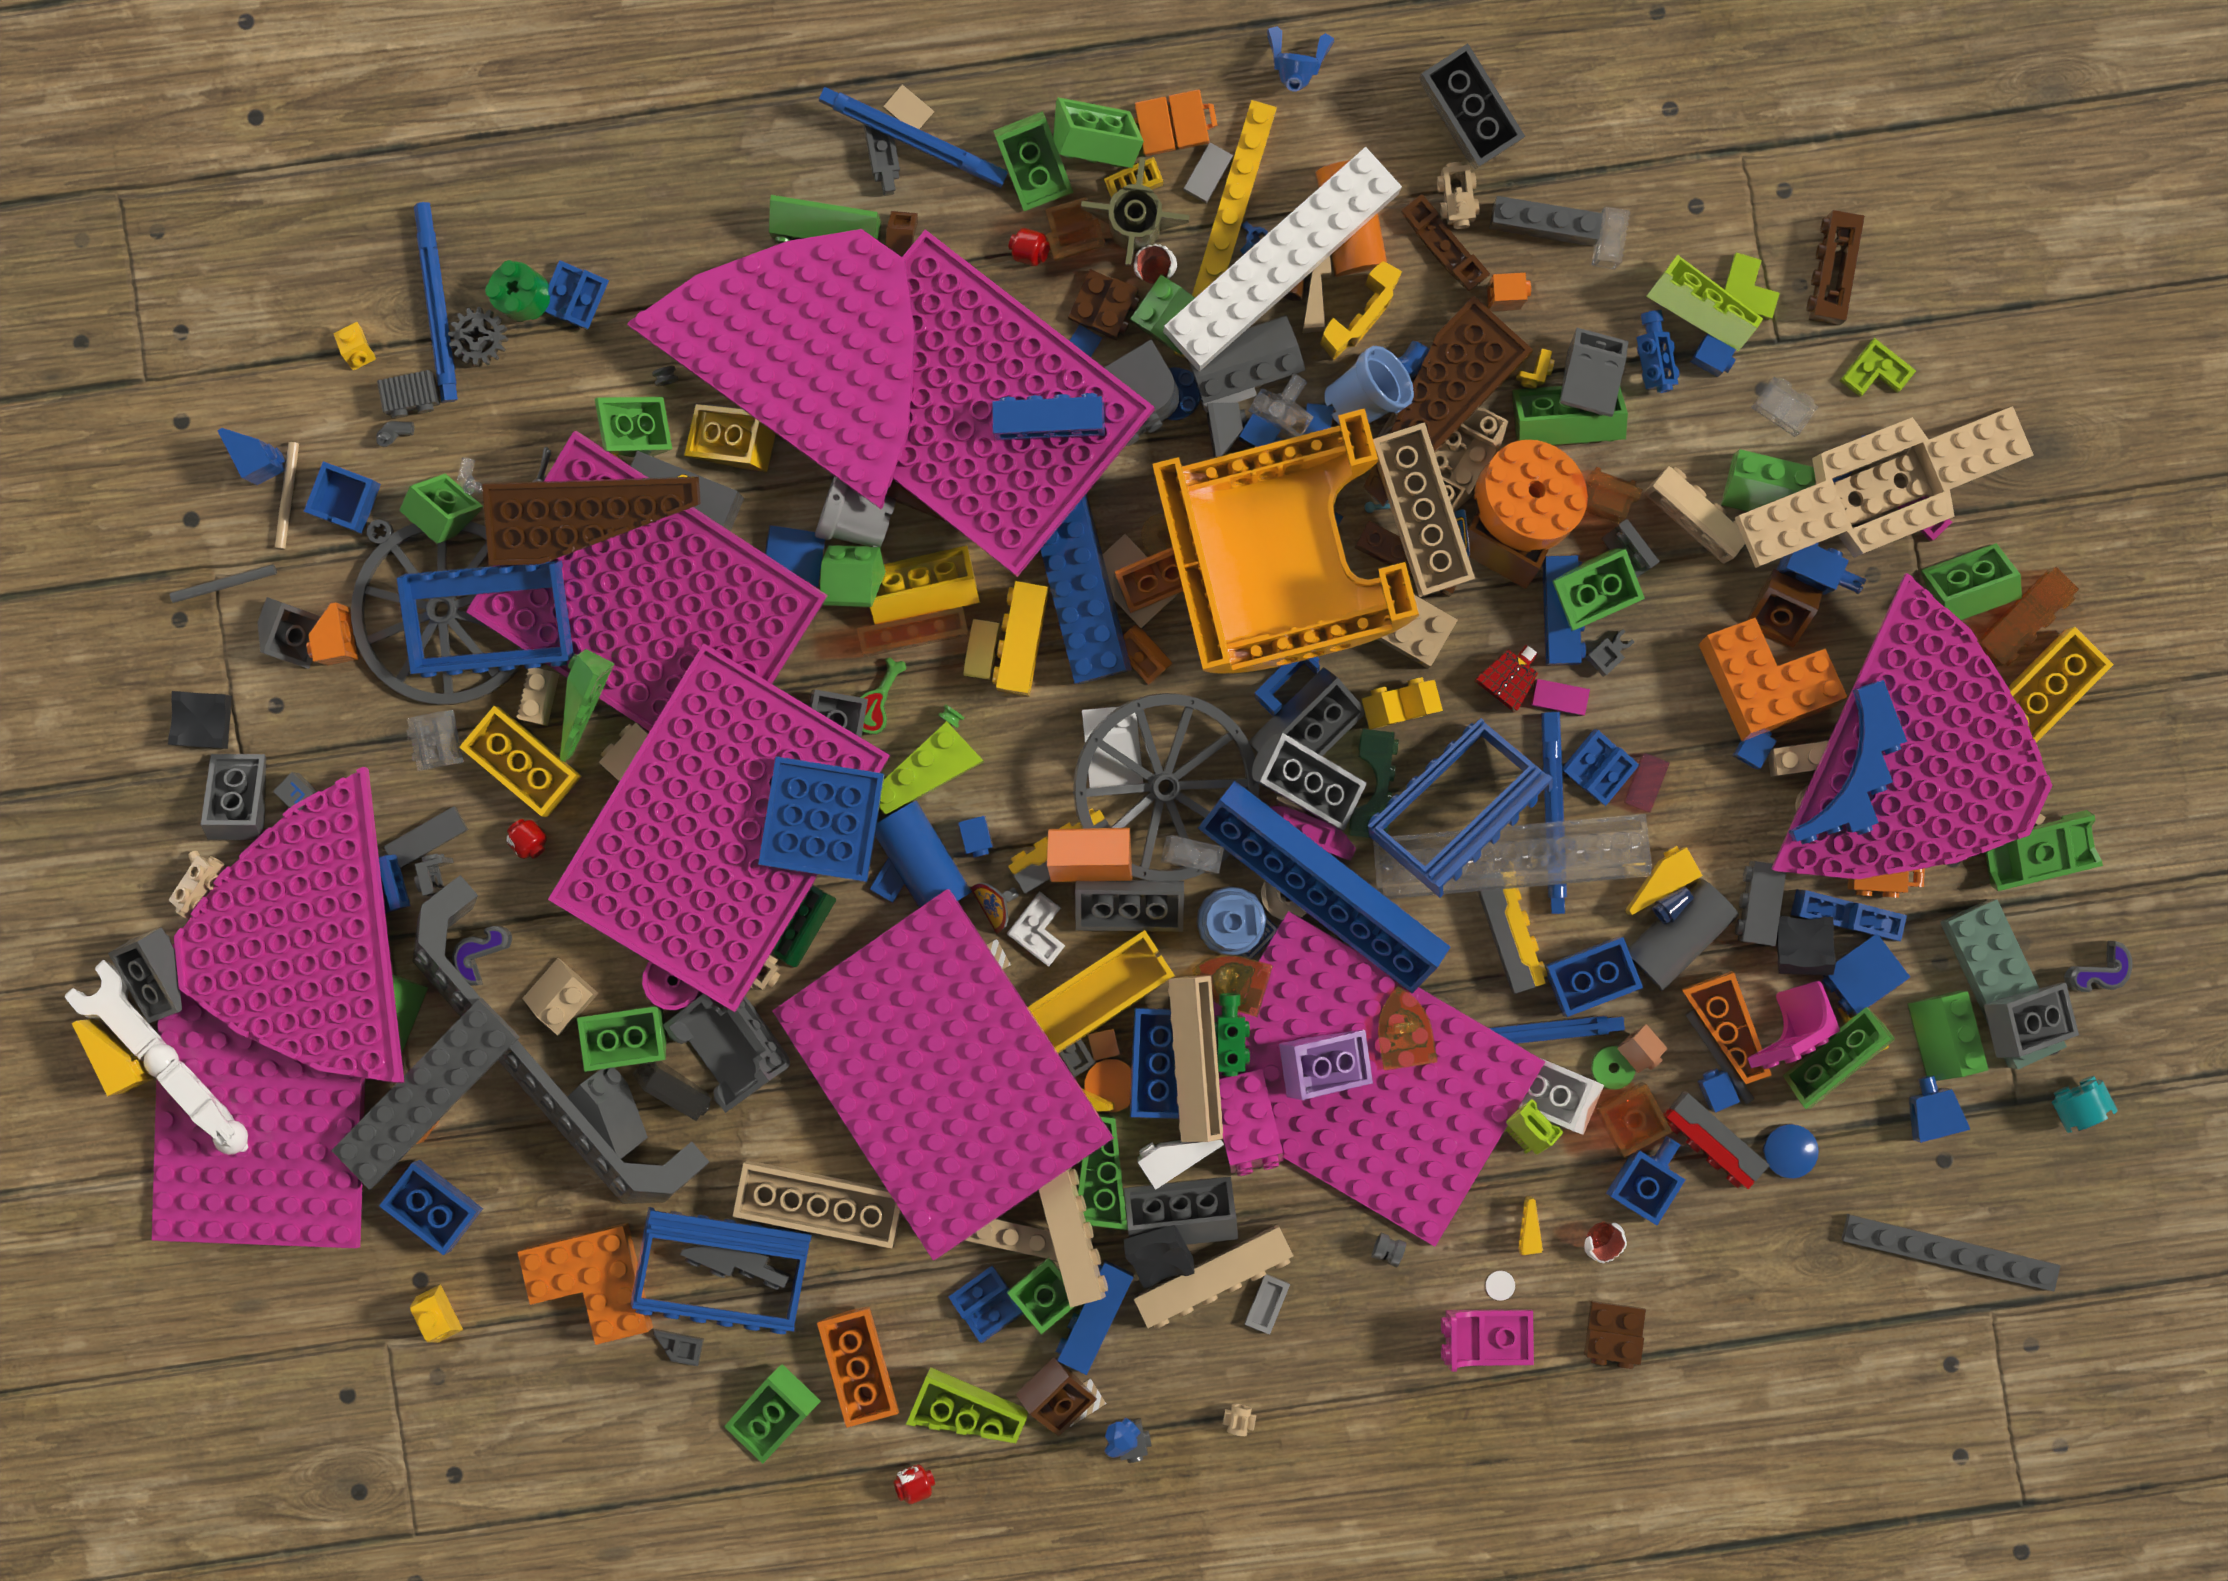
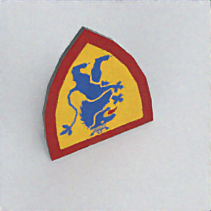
[970,882,1018,934]

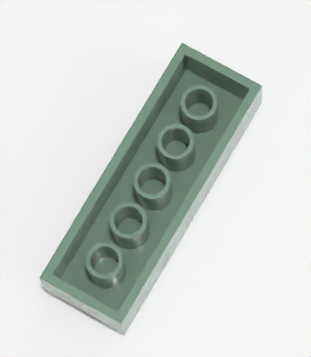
[1940,899,2067,1070]

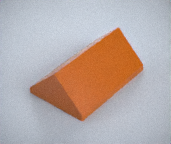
[1114,547,1183,613]
[1047,828,1132,882]

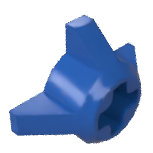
[1240,221,1268,255]

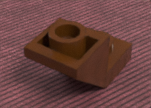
[885,211,918,257]

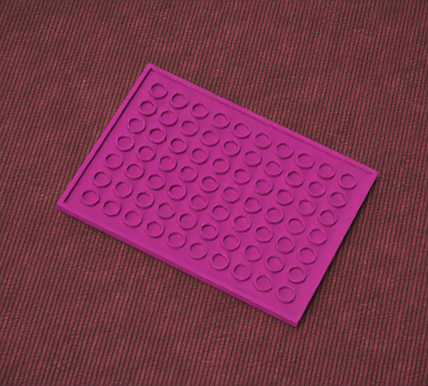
[892,230,1155,577]
[466,431,828,731]
[548,643,890,1012]
[773,889,1114,1261]
[1218,911,1545,1246]
[152,944,365,1248]

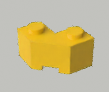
[1361,677,1443,730]

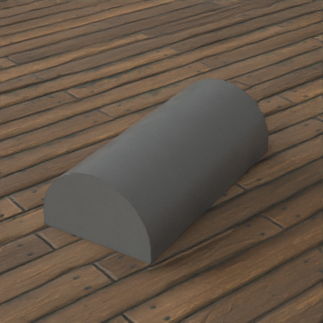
[1252,733,1367,831]
[1628,878,1739,991]
[1075,880,1184,932]

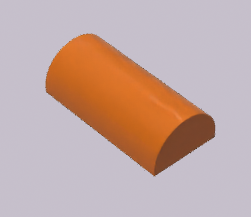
[1316,160,1387,277]
[817,1307,899,1428]

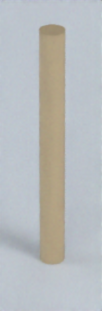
[275,442,299,549]

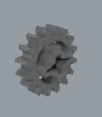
[448,307,508,367]

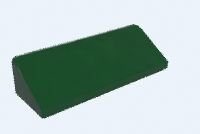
[771,885,836,968]

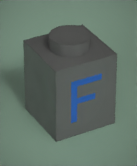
[273,772,318,811]

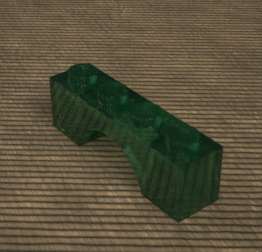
[1348,729,1399,839]

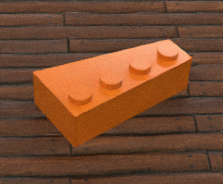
[1681,971,1772,1084]

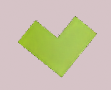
[1724,252,1780,320]
[1839,338,1916,397]

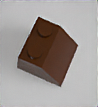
[1747,569,1823,647]
[1015,1357,1097,1436]

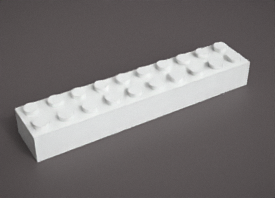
[1163,147,1402,371]

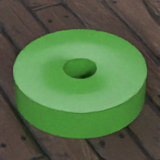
[1591,1046,1636,1089]

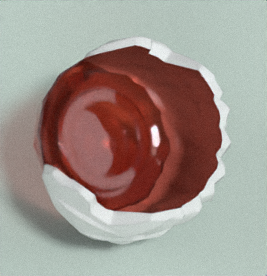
[1134,244,1177,285]
[1584,1221,1627,1263]

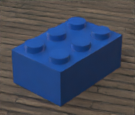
[1545,937,1643,1017]
[379,1160,483,1255]

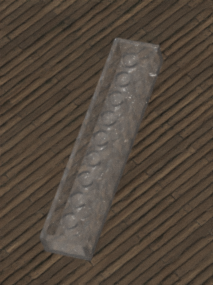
[1373,814,1652,899]

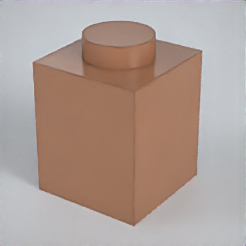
[1617,1024,1667,1073]

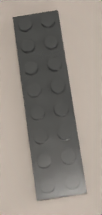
[331,998,520,1189]

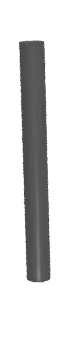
[170,564,277,603]
[1685,1009,1755,1104]

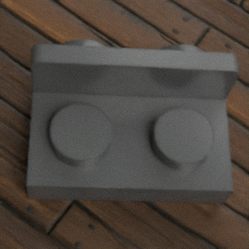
[1602,519,1660,578]

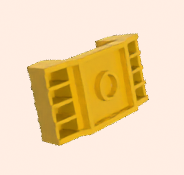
[1320,261,1402,360]

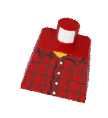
[1474,645,1538,712]

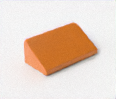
[1123,624,1172,685]

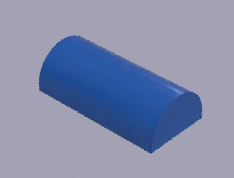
[875,800,972,908]
[1130,1008,1180,1119]

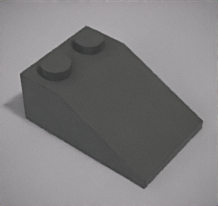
[201,754,266,840]
[108,927,182,1023]
[1984,983,2079,1058]
[567,1067,648,1159]

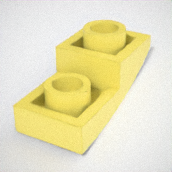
[963,619,1000,680]

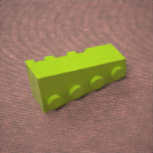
[1646,255,1763,352]
[879,721,984,815]
[906,1367,1028,1443]

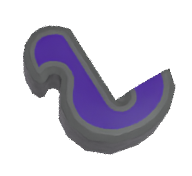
[452,926,512,986]
[2064,941,2133,992]

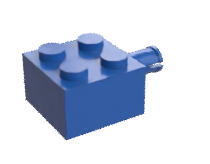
[1776,543,1866,595]
[1606,1136,1686,1226]

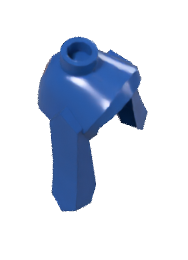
[1267,26,1334,92]

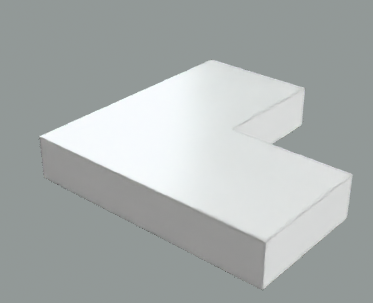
[1007,892,1065,967]

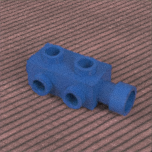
[1636,310,1679,393]

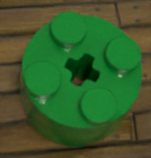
[485,260,550,322]

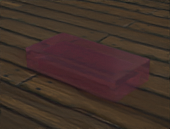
[1624,753,1670,813]

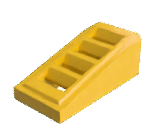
[1104,157,1163,198]
[1518,1196,1543,1255]

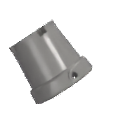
[815,476,896,547]

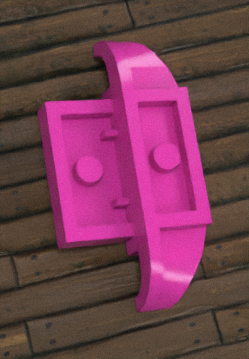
[1270,806,1356,861]

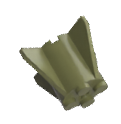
[1081,157,1190,267]

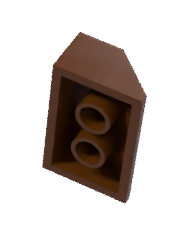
[1467,508,1549,589]

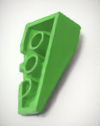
[560,649,614,762]

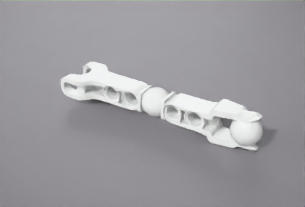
[65,960,248,1155]

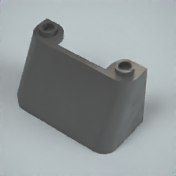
[663,994,790,1113]

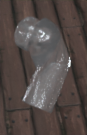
[457,457,482,496]

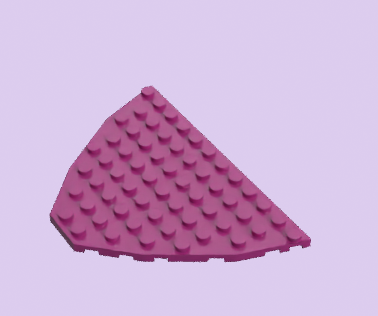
[627,229,916,510]
[1771,573,2052,879]
[174,767,404,1083]

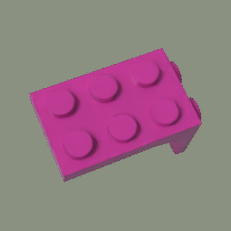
[1748,981,1841,1069]
[1219,1069,1283,1176]
[1441,1309,1534,1372]

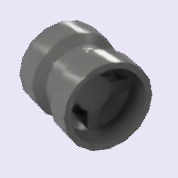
[1371,1232,1406,1268]

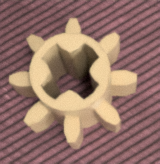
[1223,1404,1256,1436]

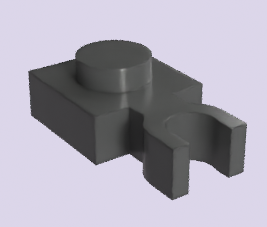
[1586,629,1634,677]

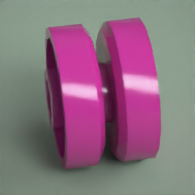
[642,961,703,1010]

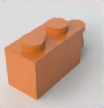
[1848,868,1925,898]

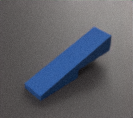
[1791,889,1907,941]

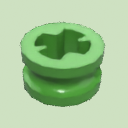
[938,704,965,729]

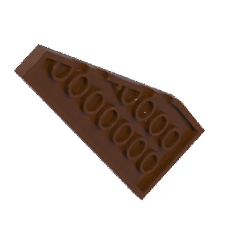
[1363,296,1533,506]
[482,477,701,566]

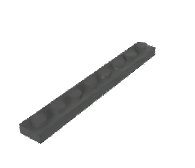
[1841,1214,2061,1292]

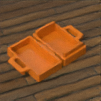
[1134,89,1218,157]

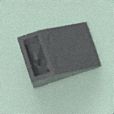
[1560,328,1628,417]

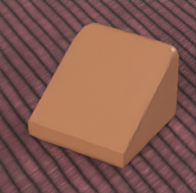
[1088,1028,1120,1061]

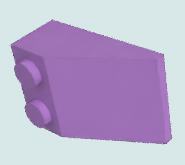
[1279,1030,1373,1100]

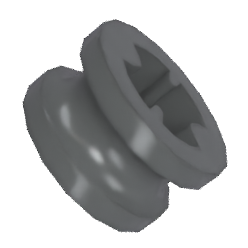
[652,366,679,386]
[367,520,394,545]

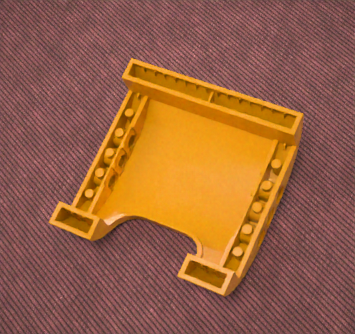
[1152,408,1419,673]

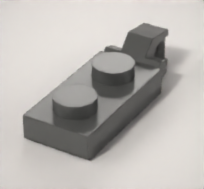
[863,124,900,196]

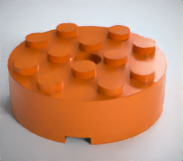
[1474,440,1588,552]

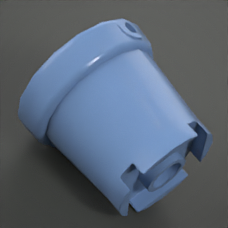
[1324,346,1414,424]
[1197,886,1267,956]

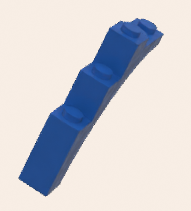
[1789,680,1907,845]

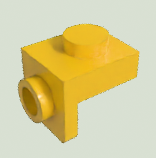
[333,322,376,370]
[1515,349,1555,389]

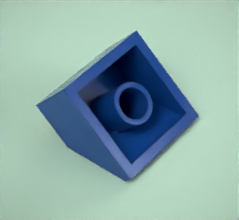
[217,428,285,485]

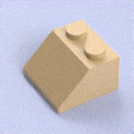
[522,958,598,1035]

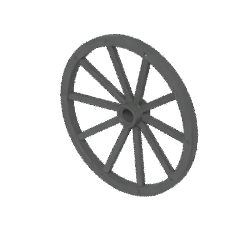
[351,521,524,705]
[1073,693,1259,881]

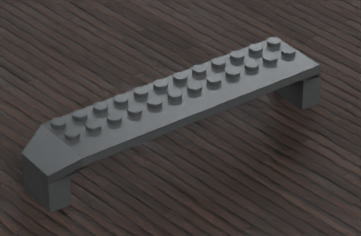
[412,875,709,1204]

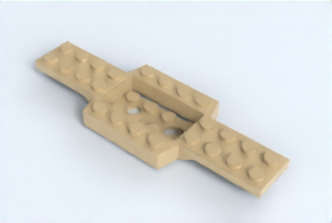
[1735,406,2033,568]

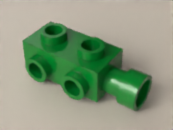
[1215,993,1250,1076]

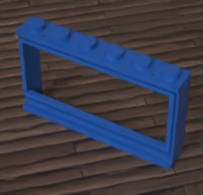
[397,560,575,677]
[1368,718,1553,898]
[630,1207,812,1334]

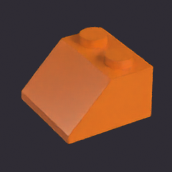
[307,602,359,665]

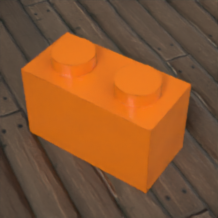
[1487,273,1531,311]

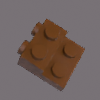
[1068,269,1141,341]
[1584,1301,1646,1369]

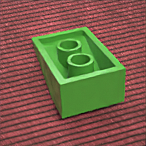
[993,111,1073,211]
[595,397,672,457]
[1552,548,1645,631]
[724,1364,821,1464]

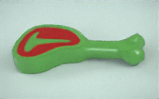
[860,658,906,735]

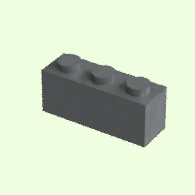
[1735,861,1786,946]

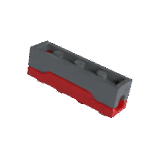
[1662,1091,1770,1190]

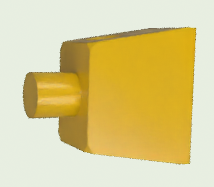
[410,1284,463,1343]

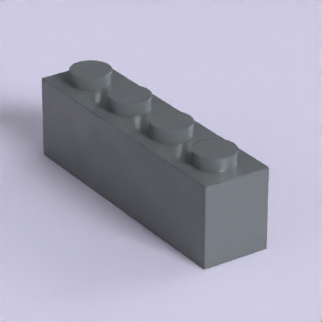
[1489,196,1603,246]

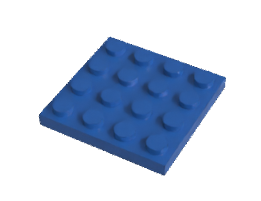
[758,756,885,882]

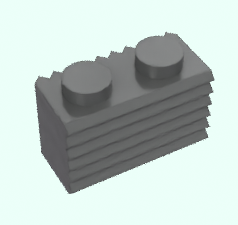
[377,370,440,419]

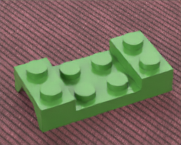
[1985,810,2103,891]

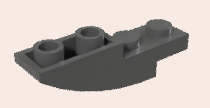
[680,1244,791,1289]

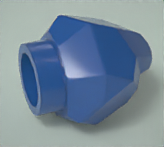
[1104,1418,1141,1458]

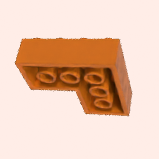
[1698,618,1848,741]
[518,1223,653,1345]

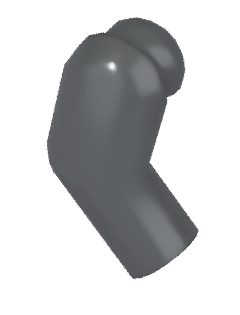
[376,421,414,447]

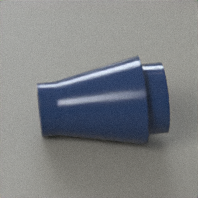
[1652,887,1694,924]

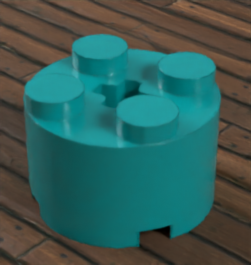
[2052,1076,2118,1133]

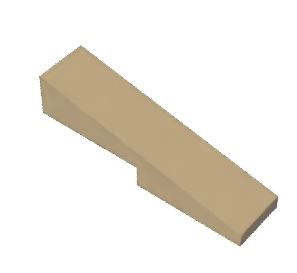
[1302,256,1331,333]

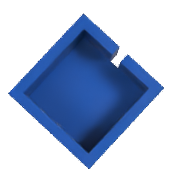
[304,461,381,534]

